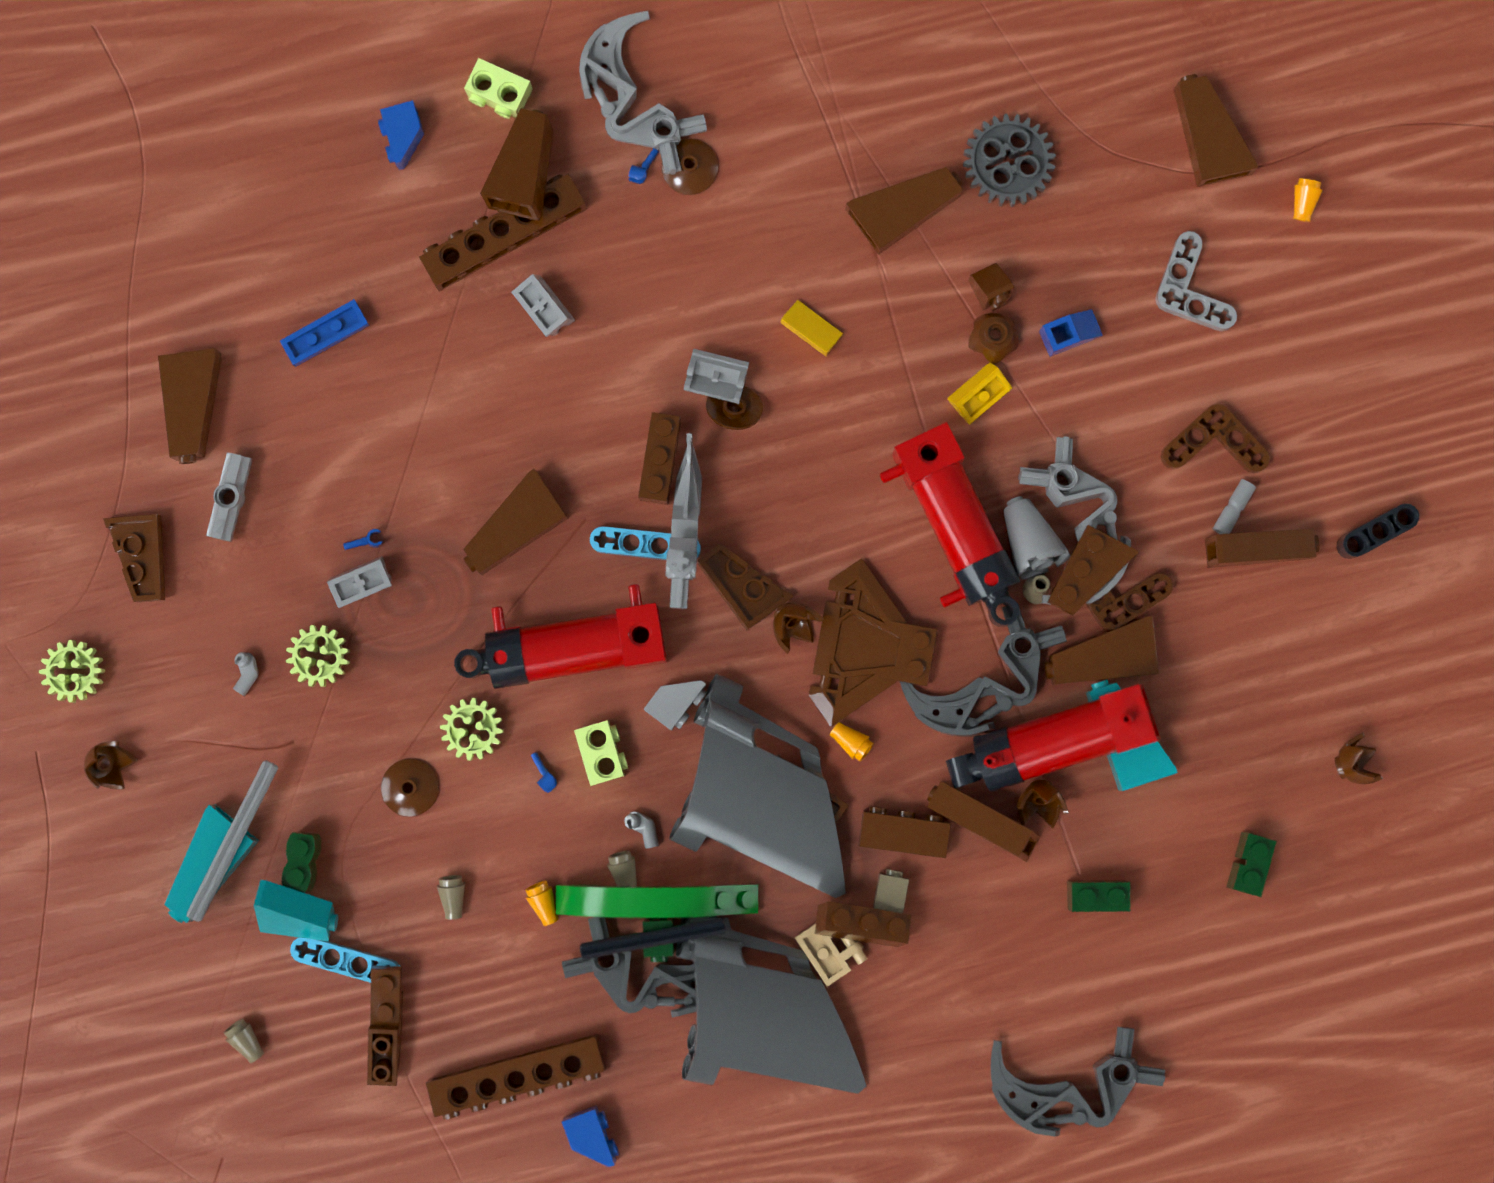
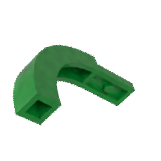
[556,884,758,918]

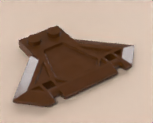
[809,558,937,727]

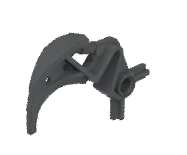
[900,603,1067,737]
[561,917,731,1018]
[990,1026,1165,1137]

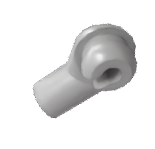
[233,652,259,696]
[624,812,659,849]

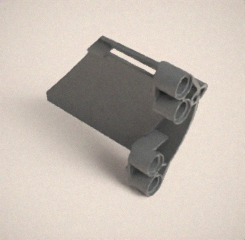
[669,673,846,898]
[676,915,866,1094]

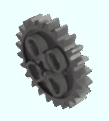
[963,114,1056,207]

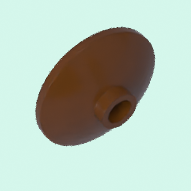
[662,139,718,195]
[706,386,763,430]
[381,759,439,817]

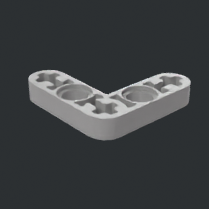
[1155,231,1237,331]

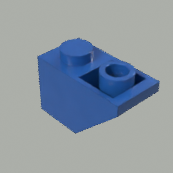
[378,100,424,170]
[1039,309,1103,357]
[562,1105,619,1167]

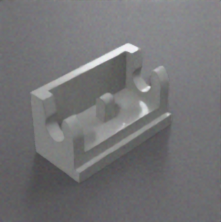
[511,274,575,337]
[684,349,749,404]
[327,556,392,608]

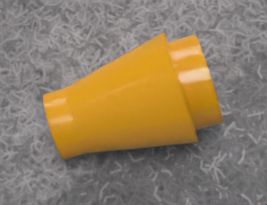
[1293,178,1323,222]
[830,722,874,762]
[525,880,559,926]

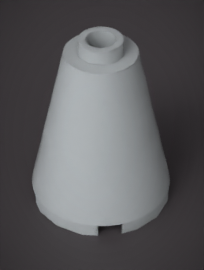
[1003,496,1070,580]

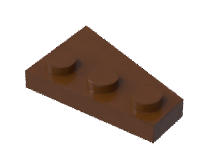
[103,514,165,602]
[1047,525,1139,616]
[697,544,794,630]

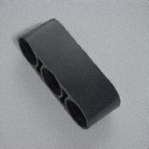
[1336,504,1419,559]

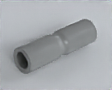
[1212,479,1256,534]

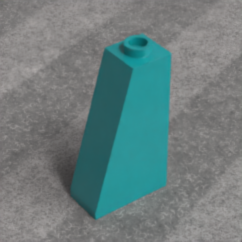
[1085,680,1178,791]
[164,804,260,923]

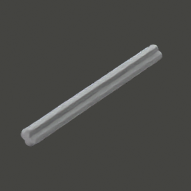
[187,761,278,922]

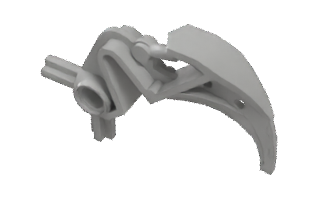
[579,11,707,175]
[666,433,702,609]
[1018,437,1131,605]

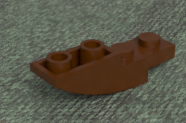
[367,966,403,1086]

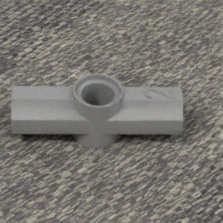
[206,453,253,542]

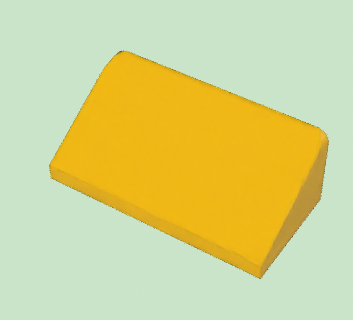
[781,300,843,356]
[947,363,1012,425]

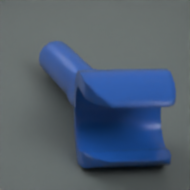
[629,148,659,184]
[343,529,383,550]
[531,752,557,793]

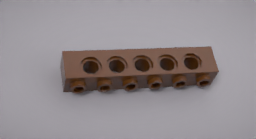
[419,174,587,292]
[426,1034,606,1120]

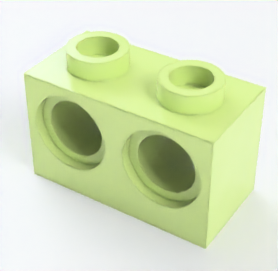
[464,58,533,119]
[574,720,628,786]

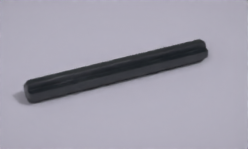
[580,918,726,959]

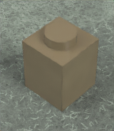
[873,869,909,913]

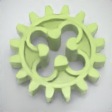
[286,625,350,687]
[39,640,105,703]
[440,698,504,761]

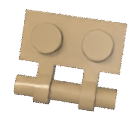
[795,923,868,986]

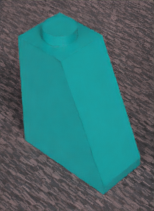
[254,880,338,941]

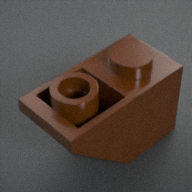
[968,263,1015,311]

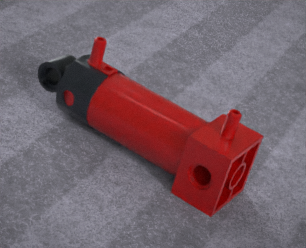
[879,422,1021,628]
[454,584,667,689]
[945,684,1161,792]

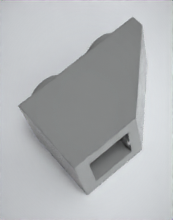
[643,681,707,730]

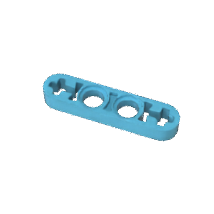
[590,527,701,560]
[290,938,400,983]

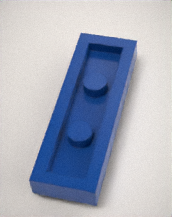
[280,299,370,367]

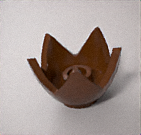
[968,313,1019,364]
[773,603,824,654]
[1335,732,1383,785]
[84,741,137,789]
[1017,780,1069,829]

